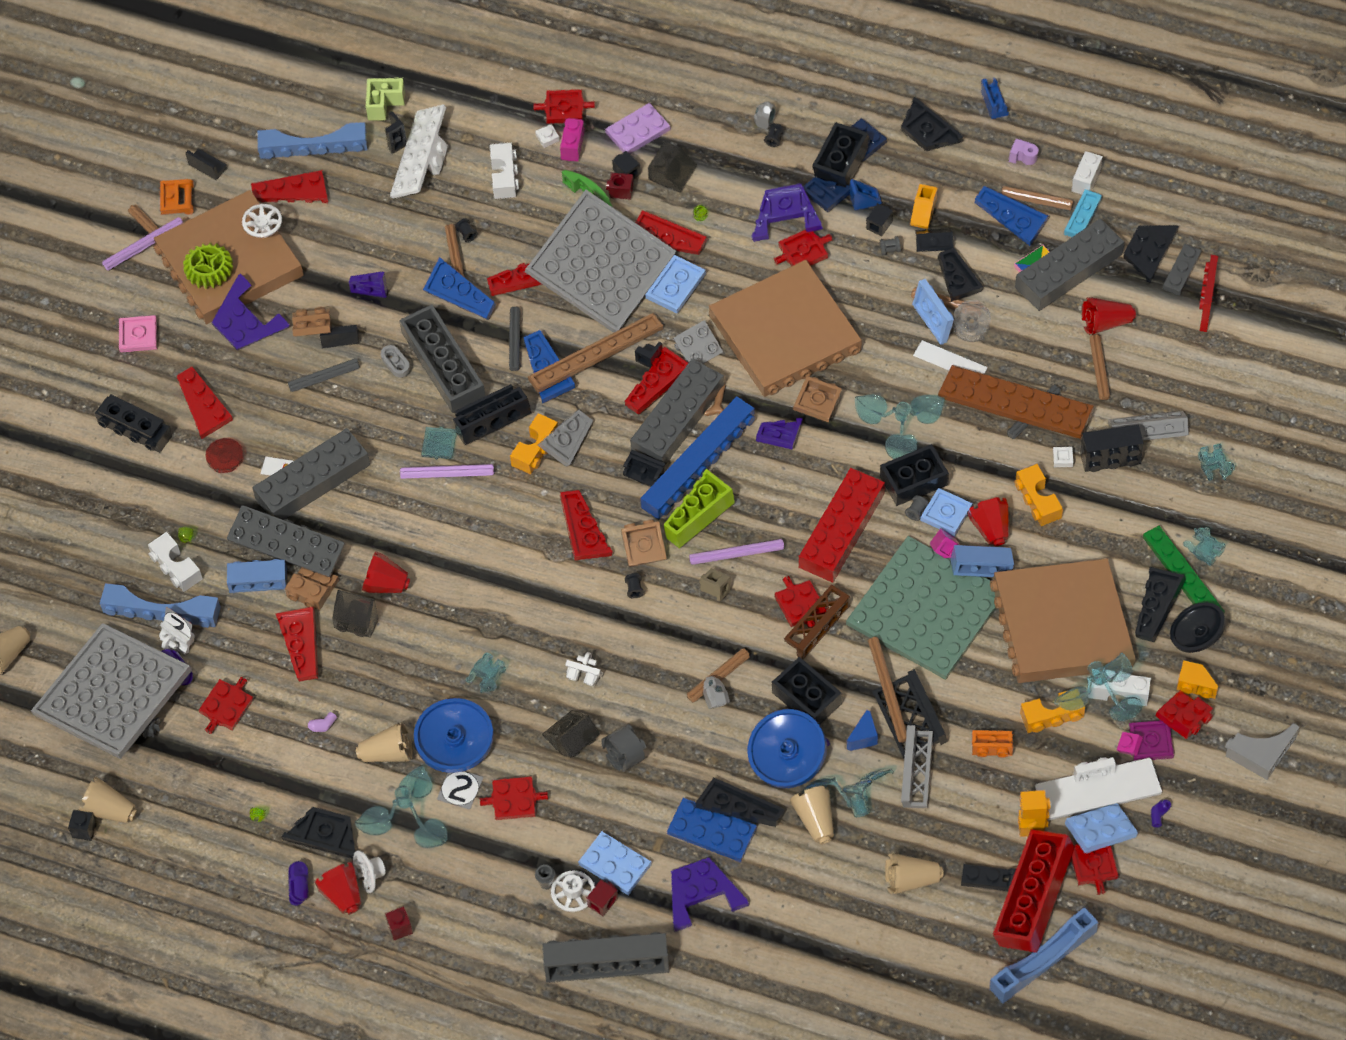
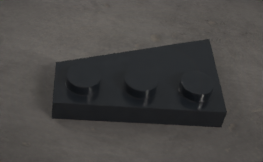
[937,248,983,302]

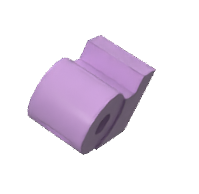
[1009,139,1038,165]

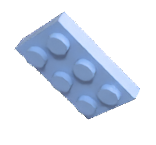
[645,255,706,314]
[912,279,954,345]
[1065,803,1138,853]
[578,831,651,895]

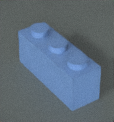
[950,545,1014,577]
[227,559,287,593]

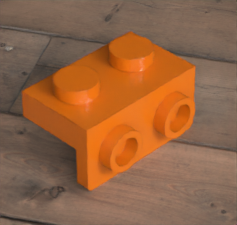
[972,730,1013,758]

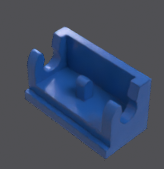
[981,78,1009,119]

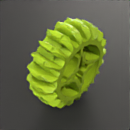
[183,242,233,289]

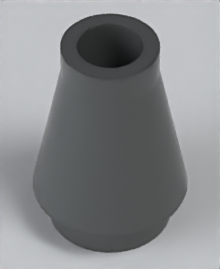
[535,865,555,890]

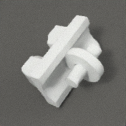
[159,621,195,655]
[565,652,603,687]

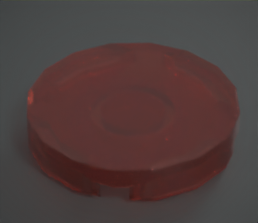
[205,438,244,473]

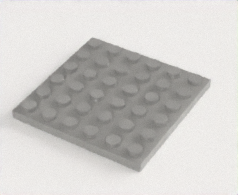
[525,190,677,333]
[31,623,192,759]

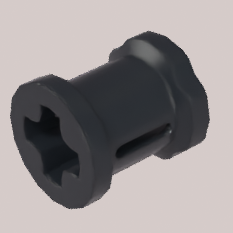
[764,123,784,147]
[455,218,478,242]
[624,573,644,599]

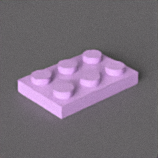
[605,103,670,154]

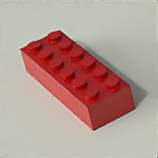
[799,468,885,583]
[993,829,1075,953]

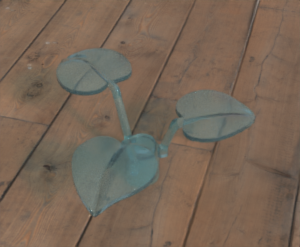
[855,395,945,459]
[1053,652,1142,721]
[354,765,448,848]
[802,769,893,817]

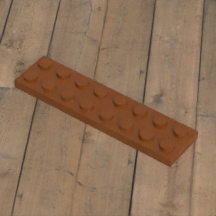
[938,365,1094,439]

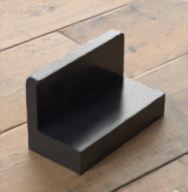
[385,111,407,154]
[185,148,227,181]
[915,228,953,252]
[320,324,359,348]

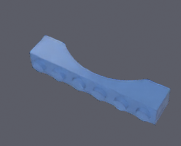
[258,122,367,159]
[100,583,221,628]
[990,907,1098,1003]

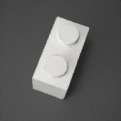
[1072,151,1103,195]

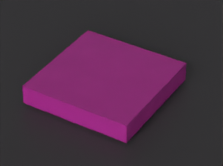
[1129,720,1174,761]

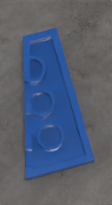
[975,186,1048,246]
[423,257,496,320]
[524,330,575,404]

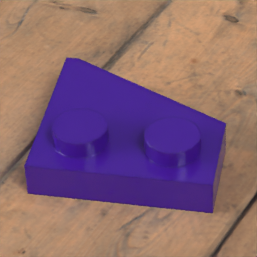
[349,272,388,298]
[756,418,802,450]

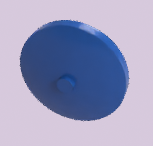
[414,698,494,773]
[747,709,827,788]

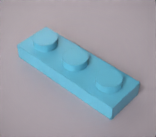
[1064,189,1102,237]

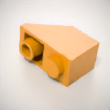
[910,184,937,229]
[1177,660,1218,699]

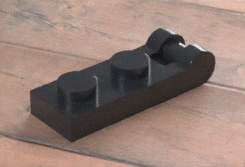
[961,864,1016,891]

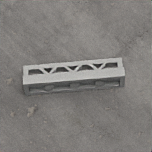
[1108,411,1188,440]
[901,725,933,808]

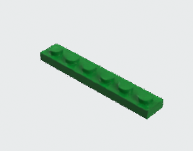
[1143,525,1225,614]

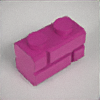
[560,118,585,162]

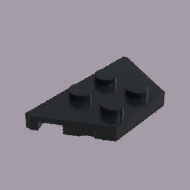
[901,97,964,151]
[1123,225,1179,283]
[282,807,355,859]

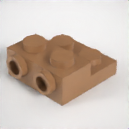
[292,307,331,337]
[793,376,842,422]
[621,520,667,567]
[285,568,339,610]

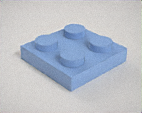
[920,488,973,536]

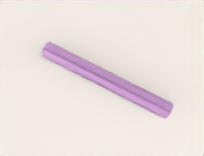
[102,217,183,270]
[400,464,494,479]
[689,539,784,565]

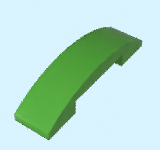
[561,170,613,208]

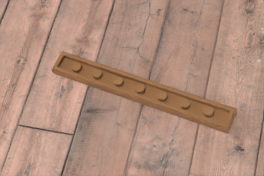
[528,313,663,393]

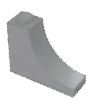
[1225,723,1300,780]

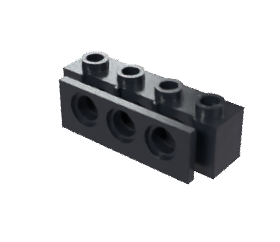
[453,384,532,445]
[95,394,172,453]

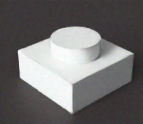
[535,124,560,148]
[1053,447,1073,467]

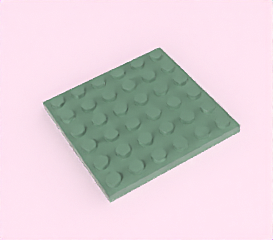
[846,536,996,680]

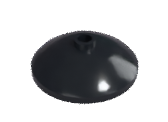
[1170,602,1226,653]

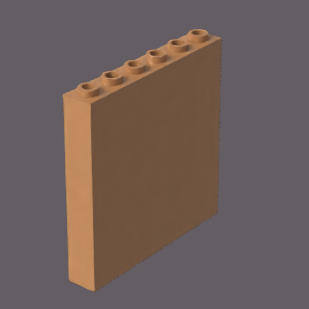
[153,190,303,325]
[709,260,862,397]
[990,558,1136,683]

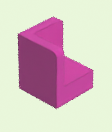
[930,528,960,558]

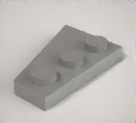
[538,410,593,467]

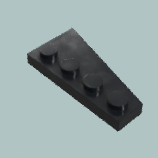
[1135,567,1186,642]
[695,777,785,827]

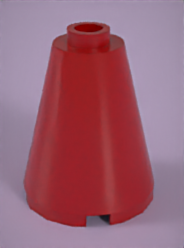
[1082,297,1136,335]

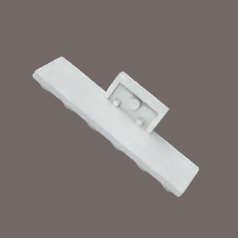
[390,104,448,198]
[1035,758,1162,821]

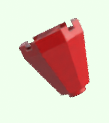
[968,497,1008,547]
[362,551,411,593]
[315,862,361,915]

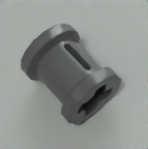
[879,236,901,255]
[905,495,929,521]

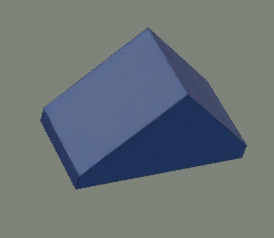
[850,179,882,210]
[847,710,878,751]

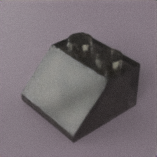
[648,141,697,193]
[332,590,379,638]
[542,710,600,758]

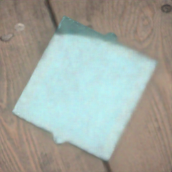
[421,427,457,460]

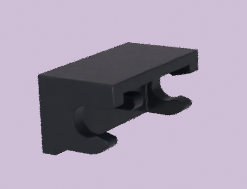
[623,450,666,487]

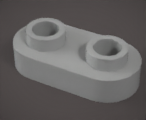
[381,345,410,377]

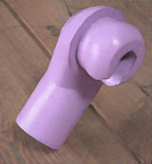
[308,712,337,732]

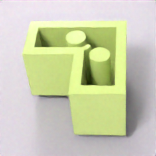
[366,78,405,120]

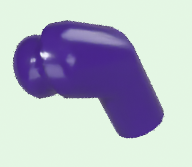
[1151,799,1171,828]

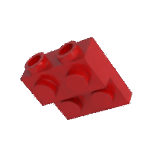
[1155,690,1213,739]

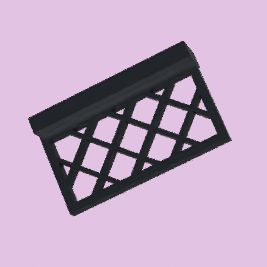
[872,669,948,759]

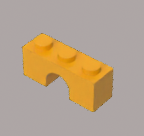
[510,413,558,475]
[1014,464,1063,526]
[1020,688,1085,733]
[1018,790,1050,837]

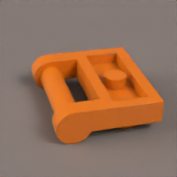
[160,179,194,215]

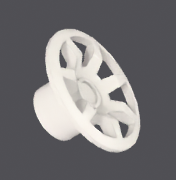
[242,204,282,238]
[353,851,385,893]
[551,871,594,912]

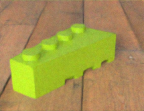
[664,469,735,549]

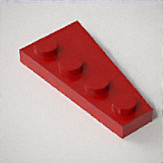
[251,170,328,203]
[635,210,707,255]
[1199,255,1218,332]
[487,263,543,296]
[625,346,688,415]
[177,367,233,439]
[560,490,613,560]
[276,607,318,682]

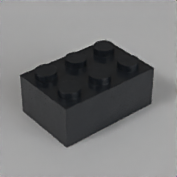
[812,122,870,188]
[1080,424,1144,472]
[880,444,949,506]
[772,657,842,725]

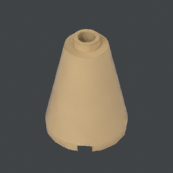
[0,626,30,675]
[356,722,413,762]
[79,777,137,823]
[790,786,834,844]
[885,853,943,894]

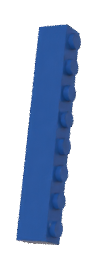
[640,396,755,520]

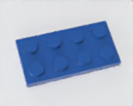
[667,798,757,862]

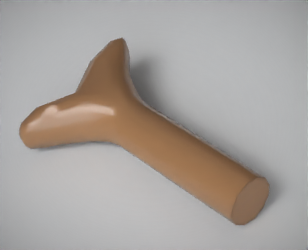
[704,384,726,416]

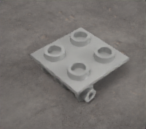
[673,320,723,364]

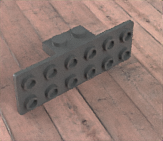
[227,505,345,577]

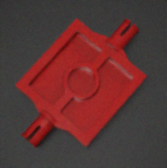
[534,89,595,124]
[774,230,832,266]
[774,576,827,628]
[199,677,253,734]
[480,776,548,820]
[1071,845,1118,895]

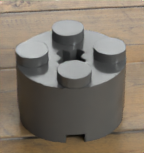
[601,724,646,772]

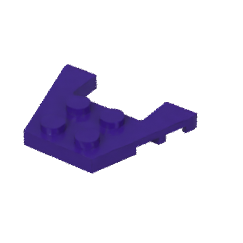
[752,184,823,242]
[212,274,290,351]
[671,858,749,932]

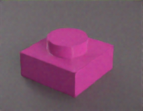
[1116,732,1143,756]

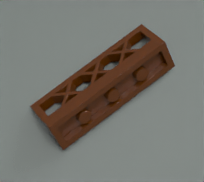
[784,584,850,660]

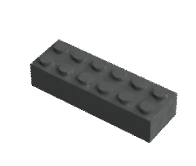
[1015,219,1125,311]
[399,305,485,413]
[630,359,724,464]
[252,428,370,520]
[542,932,669,983]

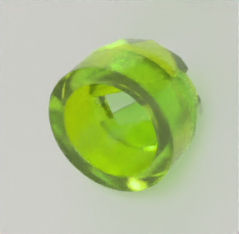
[693,205,708,221]
[178,527,194,543]
[249,807,266,822]

